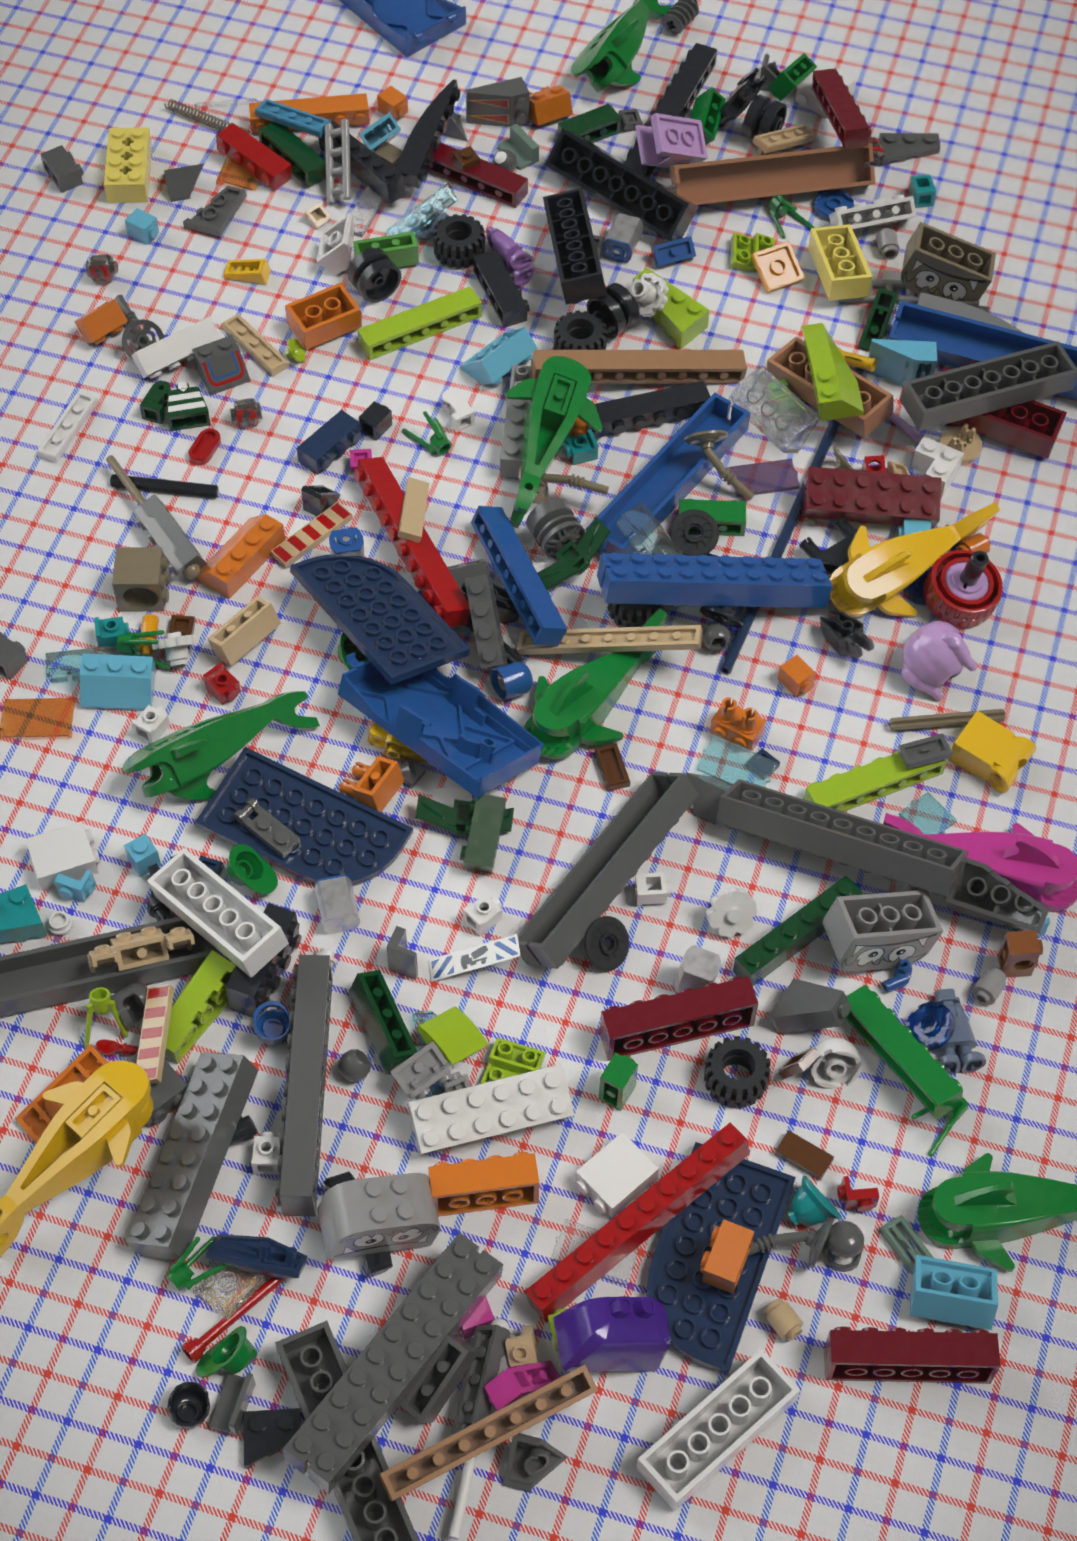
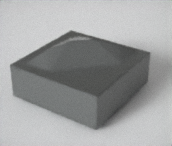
[618,109,643,130]
[399,756,426,789]

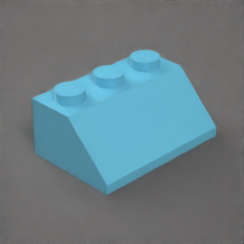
[460,327,538,386]
[79,653,156,711]
[910,1255,998,1330]

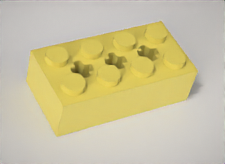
[104,127,152,203]
[808,224,872,301]

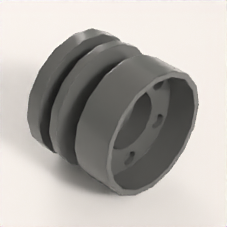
[526,498,585,558]

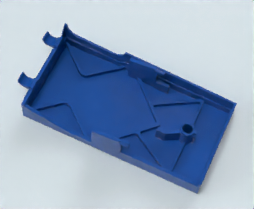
[339,0,466,57]
[338,652,544,798]

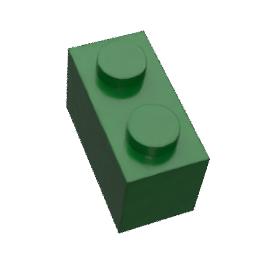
[598,1053,638,1111]

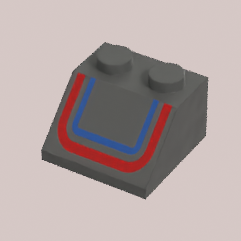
[192,335,250,395]

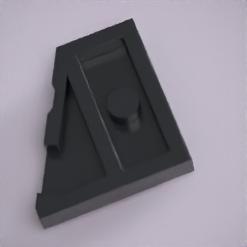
[244,1408,301,1469]

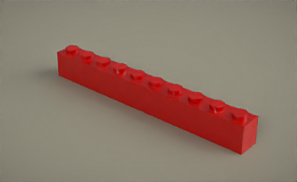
[354,457,470,627]
[525,1122,750,1323]

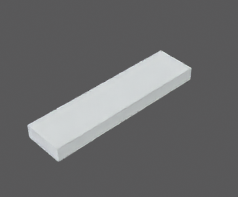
[36,391,98,463]

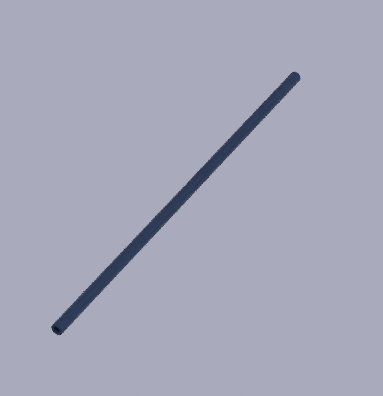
[720,367,864,674]

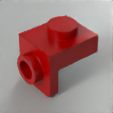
[837,1176,880,1212]

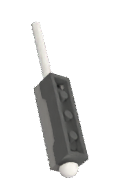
[448,1318,517,1540]

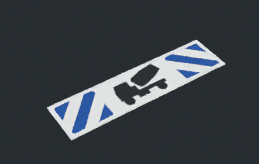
[429,934,521,982]

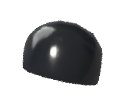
[167,1381,210,1429]

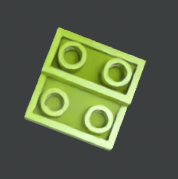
[730,232,775,272]
[416,1006,489,1065]
[480,1037,546,1084]

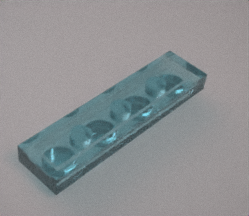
[384,183,458,236]

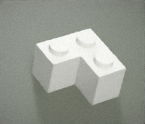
[911,436,964,499]

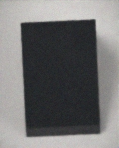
[301,485,341,516]

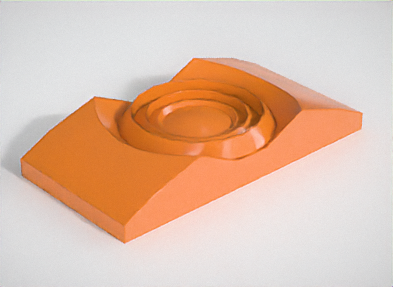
[15,1044,108,1144]

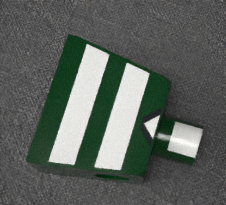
[167,382,211,432]

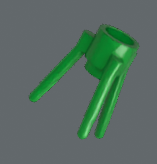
[768,195,815,238]
[402,411,452,455]
[117,630,171,670]
[911,1097,969,1156]
[166,1236,229,1291]

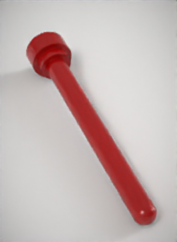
[181,1277,287,1364]

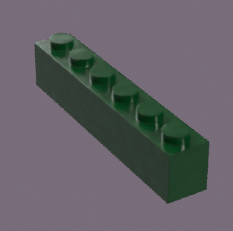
[733,876,863,986]

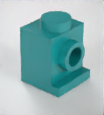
[908,174,937,208]
[564,429,598,465]
[94,617,130,649]

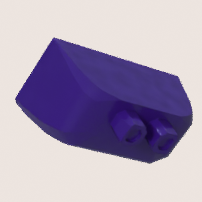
[553,1296,671,1371]

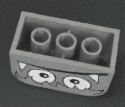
[823,890,943,971]
[317,1173,441,1259]

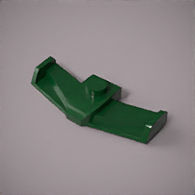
[538,516,611,590]
[415,794,514,838]

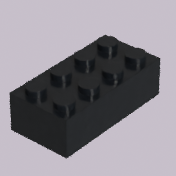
[226,903,301,1018]

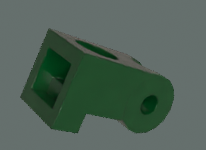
[140,381,171,424]

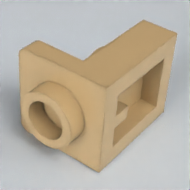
[505,1324,538,1367]

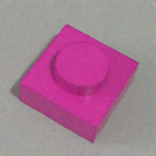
[350,449,372,473]

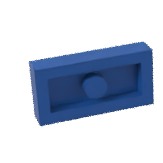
[651,236,696,267]

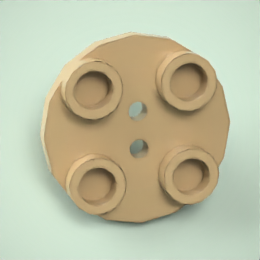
[939,423,982,466]

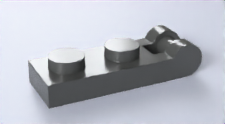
[233,798,300,859]

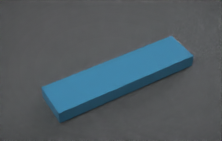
[254,99,331,138]

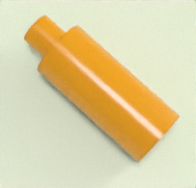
[139,614,159,657]

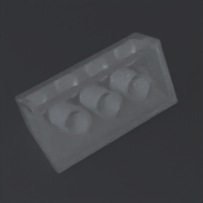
[728,366,820,453]

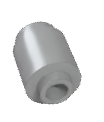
[876,228,900,260]
[972,968,1007,1005]

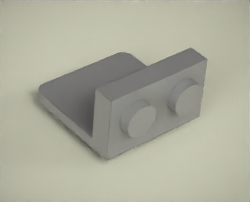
[390,1041,454,1100]

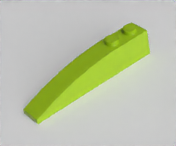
[801,323,864,421]

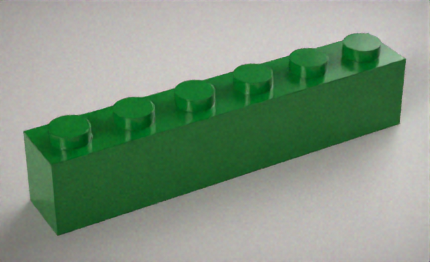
[845,985,963,1120]

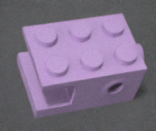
[635,113,708,169]

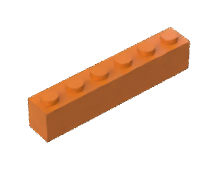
[249,93,370,135]

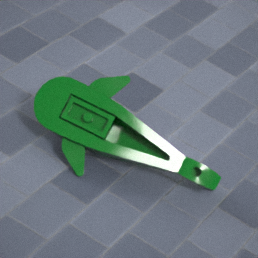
[571,0,672,92]
[505,356,603,529]
[524,609,667,759]
[122,691,320,800]
[917,1153,1077,1272]

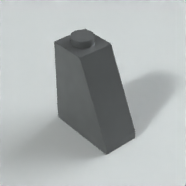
[768,978,852,1033]

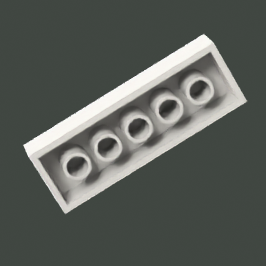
[147,848,289,978]
[407,1064,575,1155]
[636,1349,800,1511]

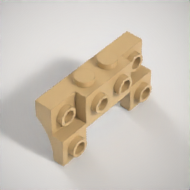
[87,926,195,973]

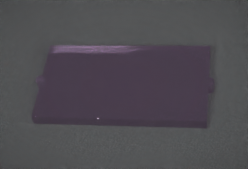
[729,458,800,497]

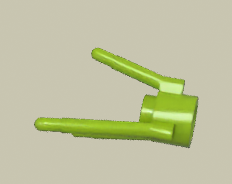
[84,987,128,1048]

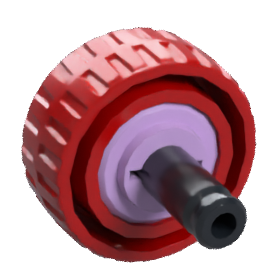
[923,550,1003,628]

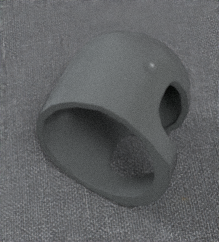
[111,983,148,1030]
[823,1221,864,1272]

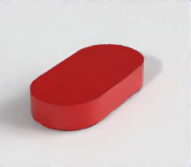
[188,428,221,465]

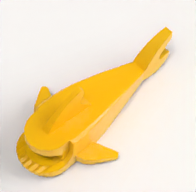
[829,502,1000,617]
[0,1061,153,1258]

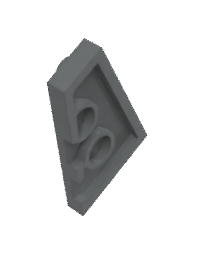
[879,133,940,167]
[183,186,247,237]

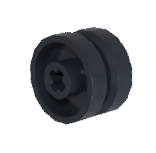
[742,94,787,139]
[347,248,401,303]
[587,283,640,338]

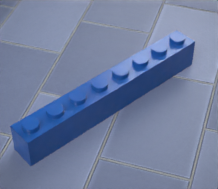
[471,506,567,646]

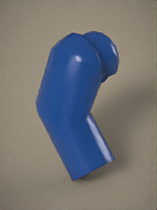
[882,959,912,993]

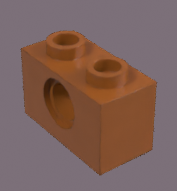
[997,930,1043,978]

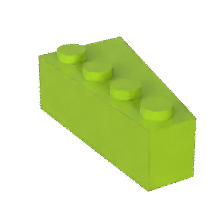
[632,267,710,350]
[165,950,236,1064]

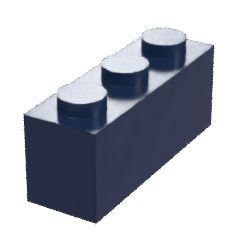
[297,410,362,475]

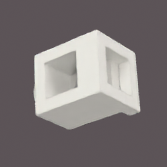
[131,705,170,743]
[634,872,671,907]
[463,894,502,936]
[251,1132,282,1175]

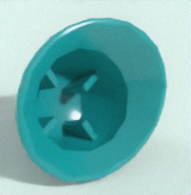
[787,1175,842,1226]

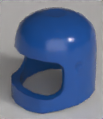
[489,662,533,700]
[253,1001,291,1046]

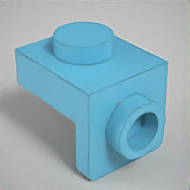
[54,870,96,903]

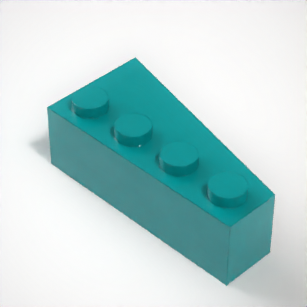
[0,884,47,943]

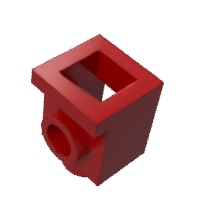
[203,662,241,705]

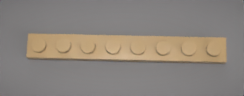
[517,625,703,655]

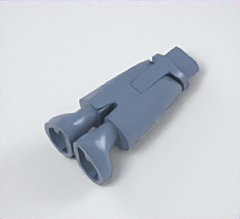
[933,989,986,1075]

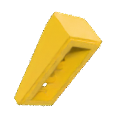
[223,259,271,284]

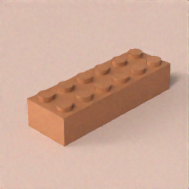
[767,337,894,438]

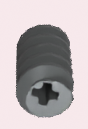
[661,0,699,34]

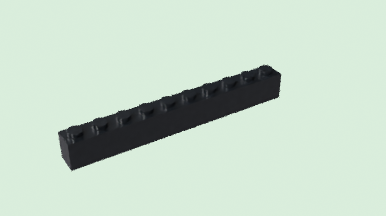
[623,43,718,177]

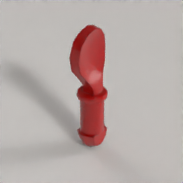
[96,1039,139,1056]

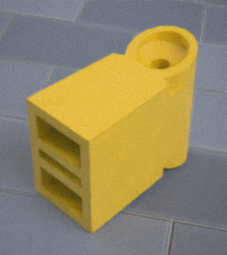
[947,710,1036,793]

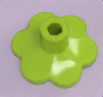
[285,338,306,362]

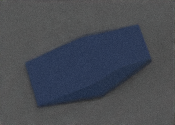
[206,1234,308,1278]

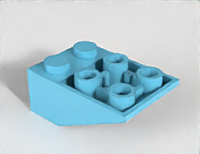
[867,339,937,386]

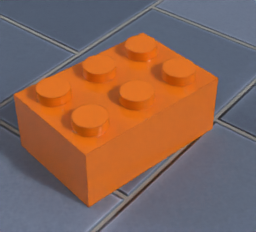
[285,283,362,350]

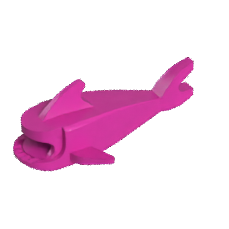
[883,813,1077,912]

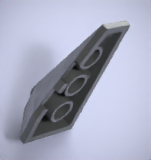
[945,858,1049,934]

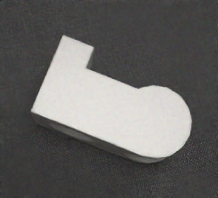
[442,389,475,433]

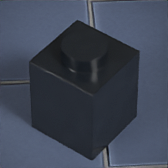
[359,401,392,441]

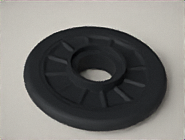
[670,509,719,556]
[584,916,629,971]

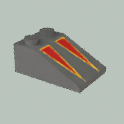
[465,77,530,127]

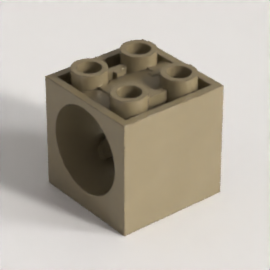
[112,547,171,612]

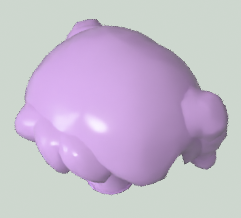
[902,621,978,701]

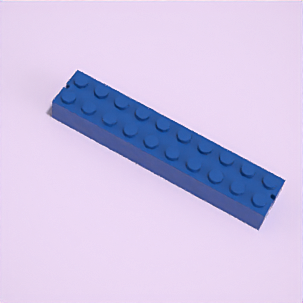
[889,301,1077,400]
[586,392,751,554]
[597,552,833,608]

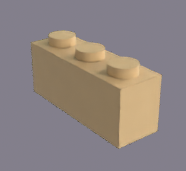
[207,596,281,666]

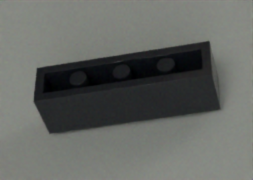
[473,250,530,328]

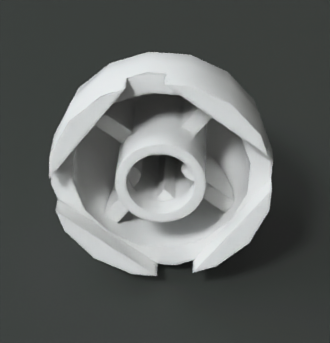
[810,1037,862,1088]

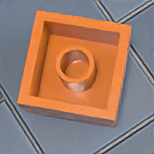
[700,1219,754,1294]

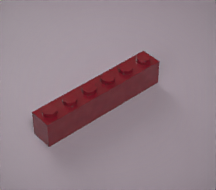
[812,68,872,149]
[427,142,528,208]

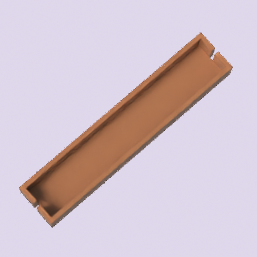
[670,143,876,205]

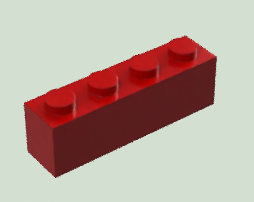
[216,123,291,191]

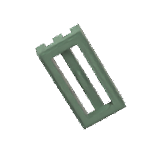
[879,1215,934,1275]

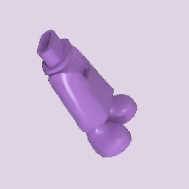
[486,226,535,286]

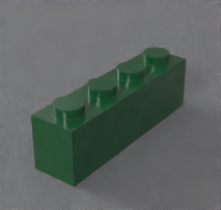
[259,122,326,188]
[349,970,417,1075]

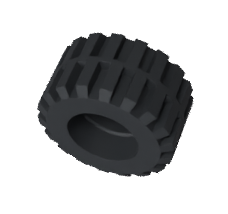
[433,214,485,269]
[554,311,607,350]
[607,603,665,627]
[704,1036,771,1108]

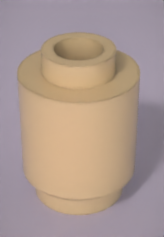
[764,1298,803,1341]

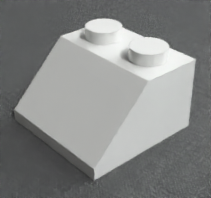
[317,213,354,276]

